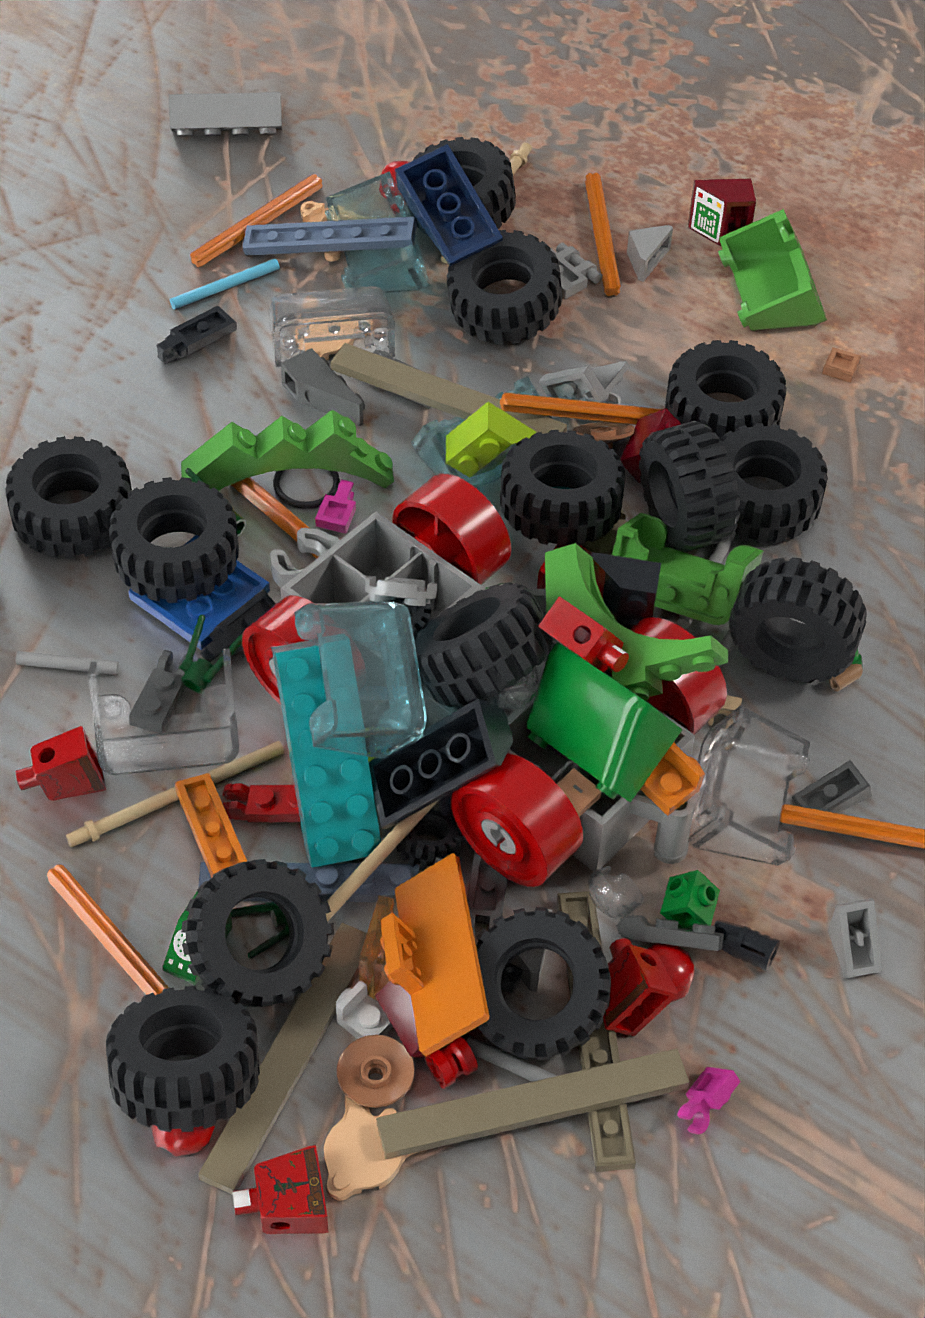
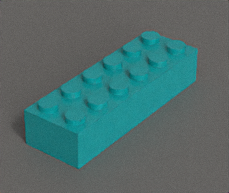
[271,635,381,868]

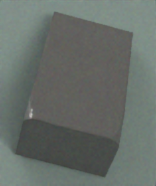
[792,760,872,813]

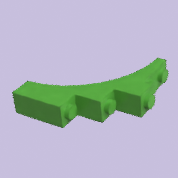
[181,410,394,491]
[545,543,728,701]

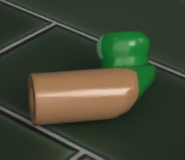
[829,649,863,692]

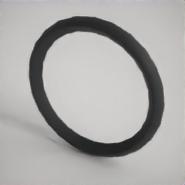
[273,470,340,508]

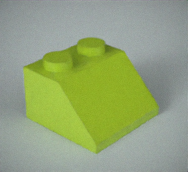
[446,401,536,478]

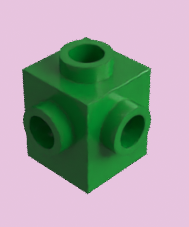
[660,870,720,929]

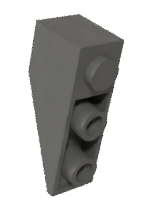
[281,348,365,426]

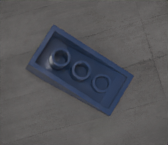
[395,144,503,266]

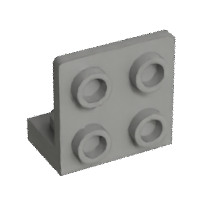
[539,361,630,403]

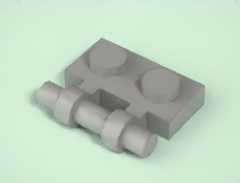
[551,243,602,299]

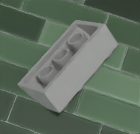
[168,92,282,136]

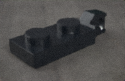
[156,306,237,364]
[200,589,276,663]

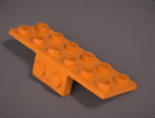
[380,853,490,1056]

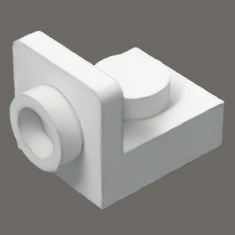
[336,981,393,1039]

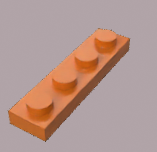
[175,773,247,878]

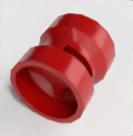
[425,1037,478,1089]

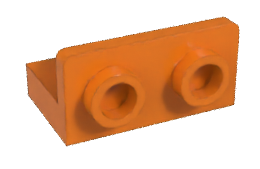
[640,741,705,816]

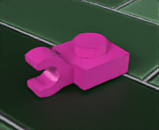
[315,479,356,534]
[677,1067,741,1134]

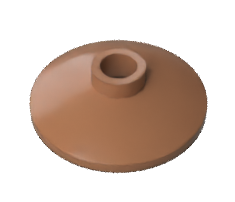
[572,422,635,449]
[337,1035,414,1107]

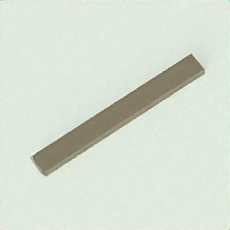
[330,343,567,434]
[557,891,636,1172]
[198,923,375,1195]
[376,1048,690,1159]

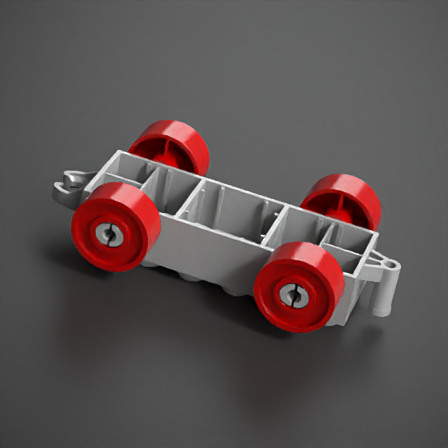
[242,473,727,887]

